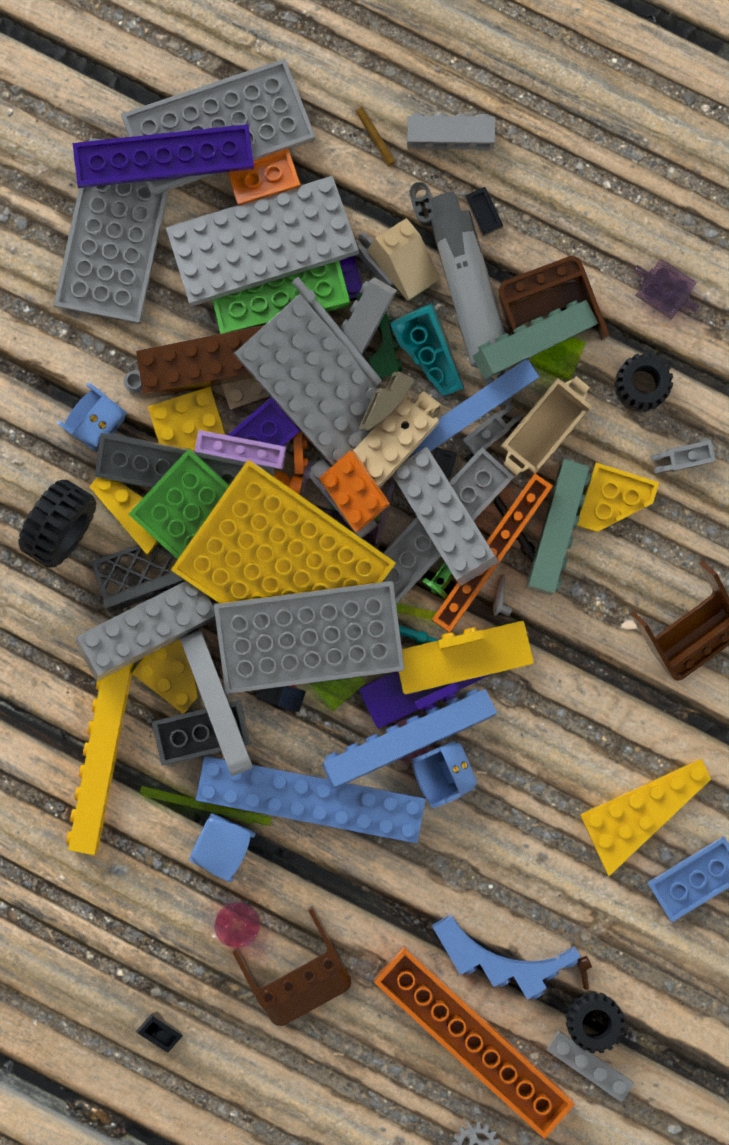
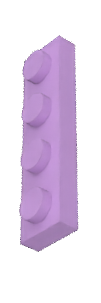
[195,430,287,469]

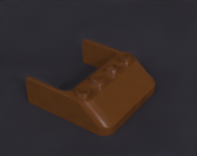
[498,256,610,361]
[631,561,729,681]
[232,906,351,1026]

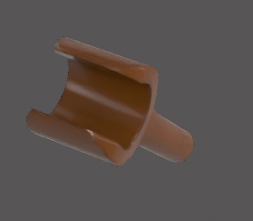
[577,956,592,990]

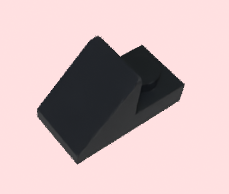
[257,686,306,712]
[136,1011,183,1053]

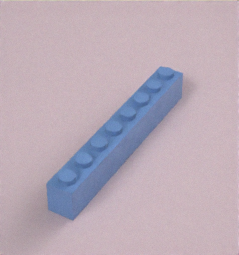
[321,688,497,790]

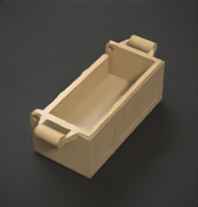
[499,376,592,477]

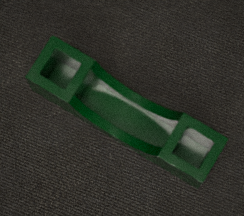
[356,293,403,382]

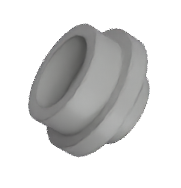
[124,370,142,393]

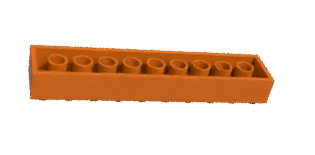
[374,945,575,1139]

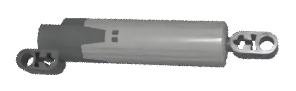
[409,182,512,407]

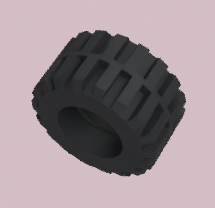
[615,353,673,412]
[566,991,625,1053]

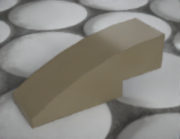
[359,372,414,431]

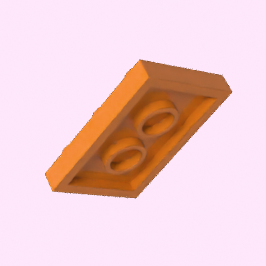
[227,148,301,206]
[319,451,390,532]

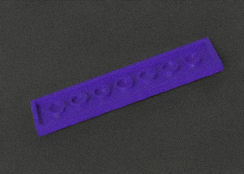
[72,124,254,188]

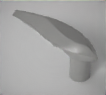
[493,574,512,616]

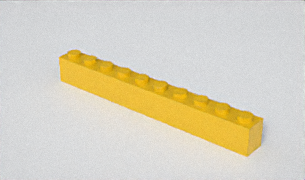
[66,662,135,855]

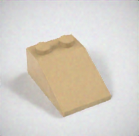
[367,218,440,301]

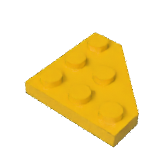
[577,462,660,533]
[132,639,198,714]

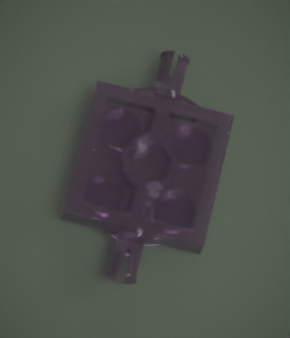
[633,258,700,320]

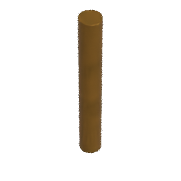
[355,107,396,166]

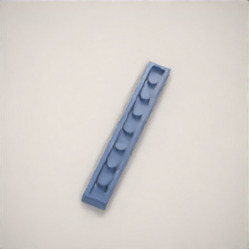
[392,358,540,477]

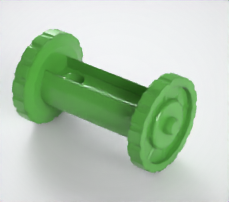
[422,563,454,599]

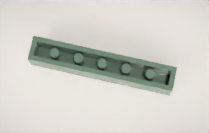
[472,300,598,380]
[526,459,591,596]

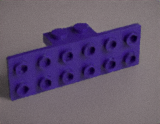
[359,671,492,729]

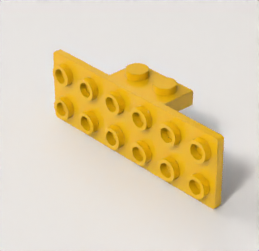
[398,621,534,694]

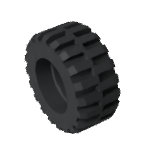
[18,480,97,568]

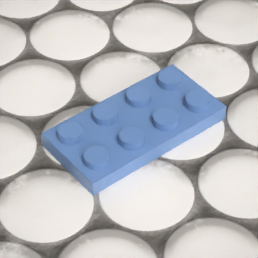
[647,836,729,922]

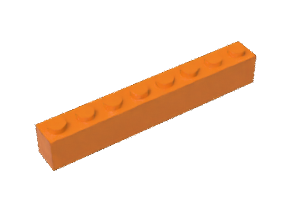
[432,473,553,633]

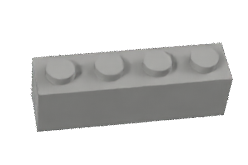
[407,113,495,149]
[340,277,397,356]

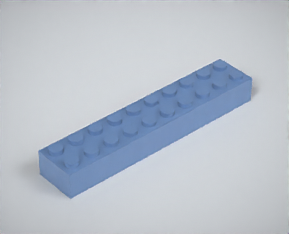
[196,755,426,843]

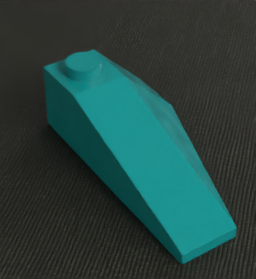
[390,303,464,396]

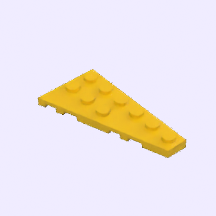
[579,759,711,876]

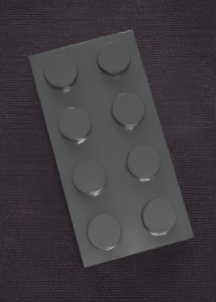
[152,701,251,766]

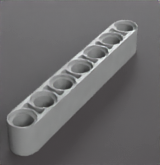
[180,630,253,776]

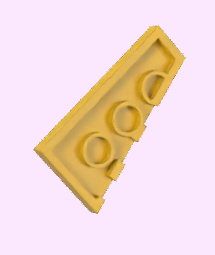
[90,477,158,556]

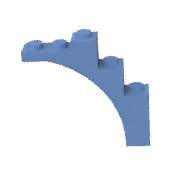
[432,914,581,1000]

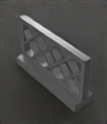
[91,542,186,613]

